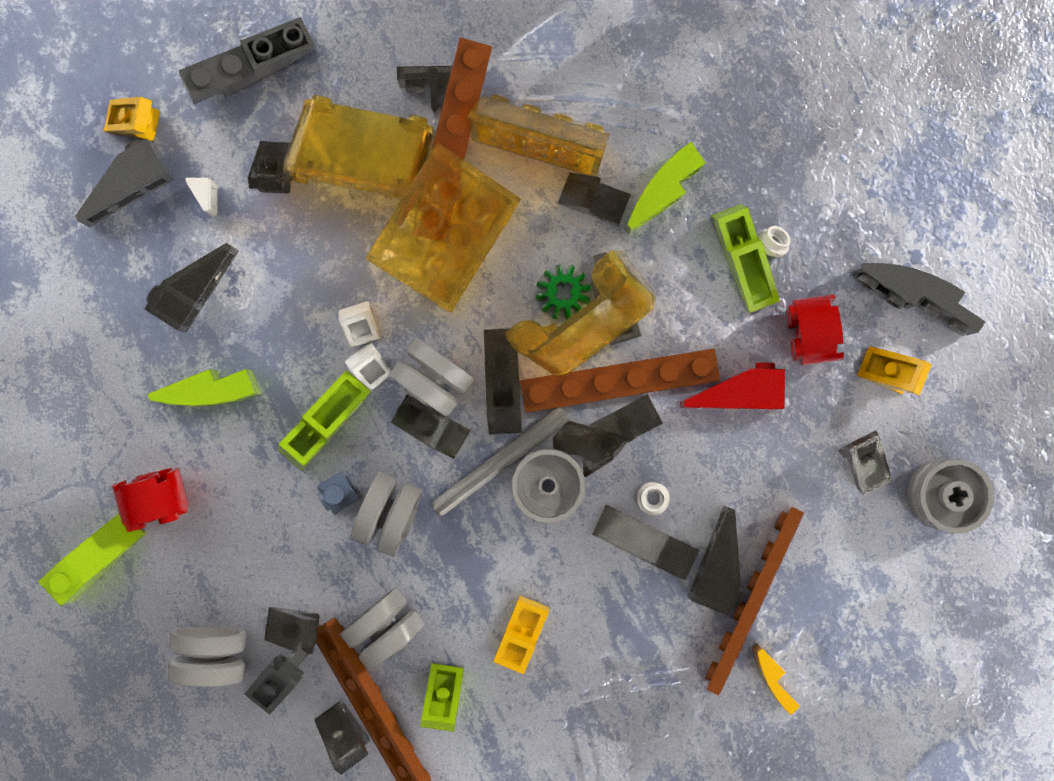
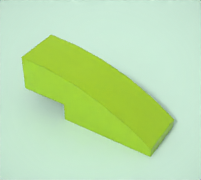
[625,142,706,235]
[711,204,780,313]
[147,369,262,406]
[278,370,371,471]

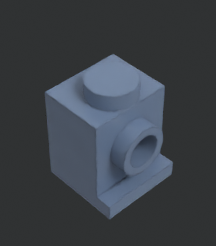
[317,470,363,515]

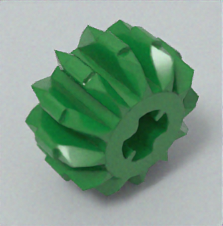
[536,264,591,321]

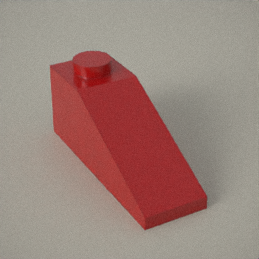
[680,362,785,410]

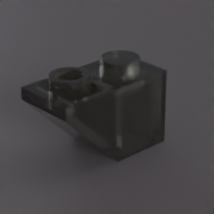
[391,394,470,459]

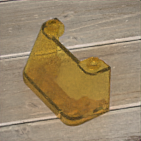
[282,95,434,207]
[503,250,656,376]

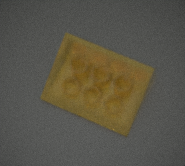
[468,94,610,178]
[365,143,521,313]

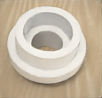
[758,226,791,257]
[637,482,670,515]

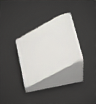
[185,178,218,216]
[338,301,381,348]
[345,342,392,391]

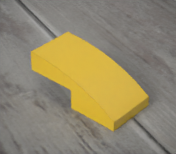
[493,595,550,674]
[752,643,800,715]

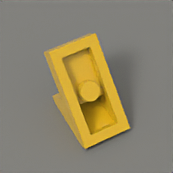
[103,97,160,141]
[857,346,932,396]

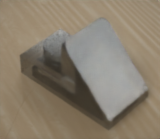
[397,66,452,113]
[248,141,293,194]
[558,172,631,227]
[589,394,663,454]
[553,421,628,477]
[838,430,892,496]
[264,607,320,654]
[314,700,370,775]

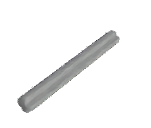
[431,407,569,516]

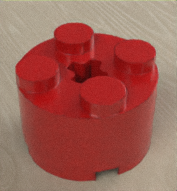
[786,294,844,366]
[112,467,189,532]

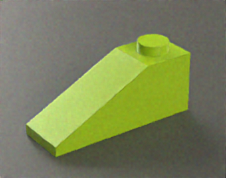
[38,513,147,606]

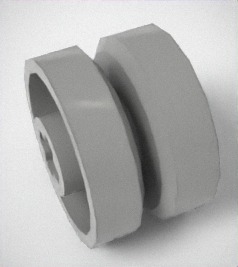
[388,337,475,417]
[512,449,585,523]
[906,458,994,533]
[350,471,423,557]
[339,587,426,671]
[168,626,246,687]

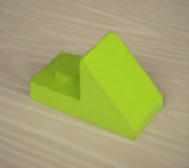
[420,663,464,732]

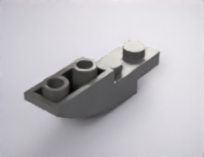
[179,17,315,104]
[852,263,985,336]

